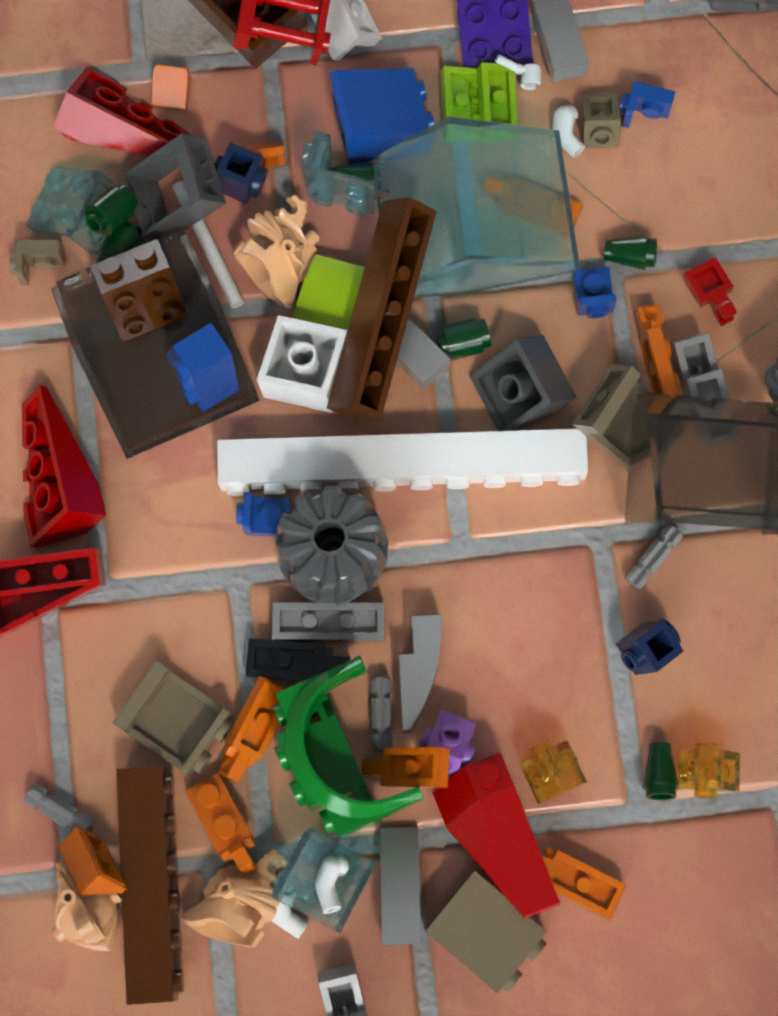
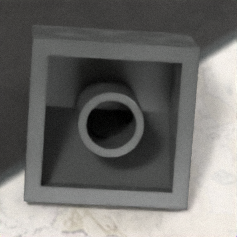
[470,335,577,431]

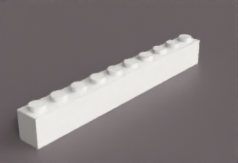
[217,429,588,496]

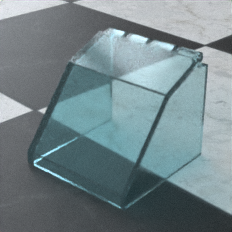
[372,116,580,298]

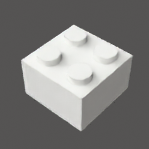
[257,315,348,413]

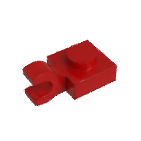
[683,257,737,326]

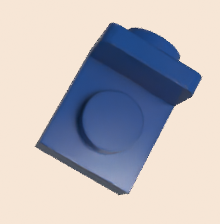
[620,81,676,128]
[573,267,616,319]
[236,492,291,537]

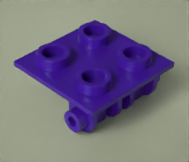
[457,0,533,68]

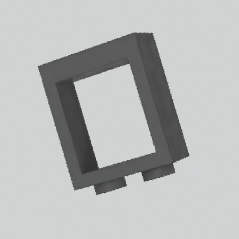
[124,133,226,241]

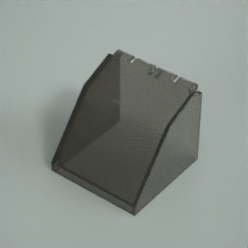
[51,230,260,459]
[624,392,778,535]

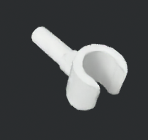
[495,54,542,91]

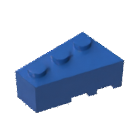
[165,323,239,413]

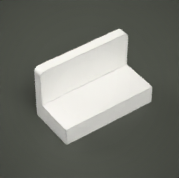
[310,0,382,60]

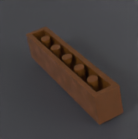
[327,197,437,420]
[116,766,184,1005]

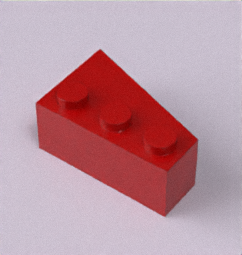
[0,548,106,637]

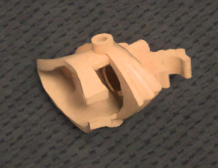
[232,195,320,309]
[181,850,291,948]
[52,861,122,951]

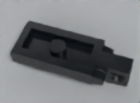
[245,639,351,682]

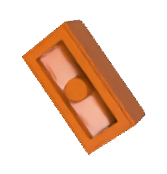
[59,826,126,895]

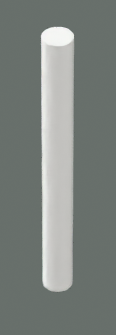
[172,180,244,309]

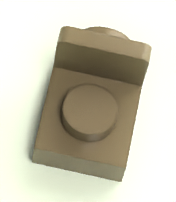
[582,92,621,148]
[10,240,65,285]

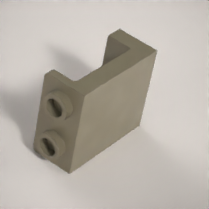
[573,364,689,478]
[113,661,234,777]
[425,871,547,993]

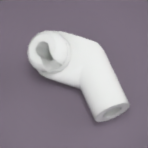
[552,105,585,158]
[314,855,349,914]
[271,882,309,939]

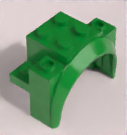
[273,655,424,838]

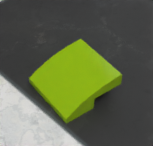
[440,62,518,137]
[293,254,365,330]

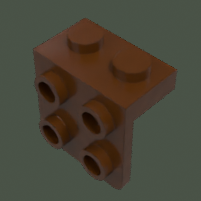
[90,239,187,341]

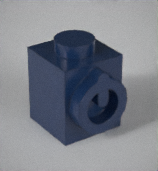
[215,142,269,204]
[616,619,684,675]

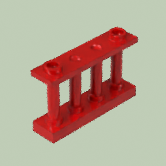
[233,0,331,66]

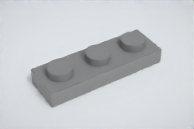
[272,602,385,642]

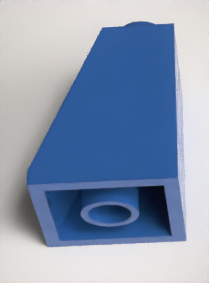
[329,68,436,164]

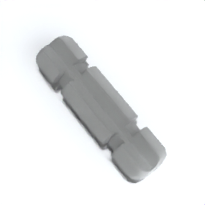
[625,524,683,589]
[371,677,393,751]
[24,784,95,832]

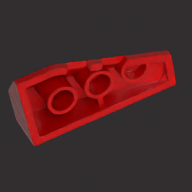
[52,67,193,156]
[22,385,106,548]
[433,752,560,919]

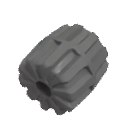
[275,485,388,606]

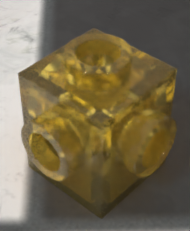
[519,740,587,804]
[678,743,740,799]

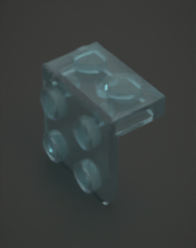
[302,131,377,215]
[27,166,117,255]
[272,828,376,933]

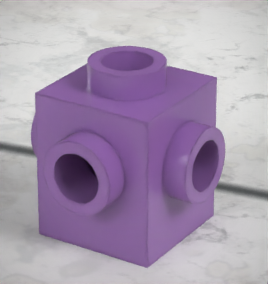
[419,710,477,777]

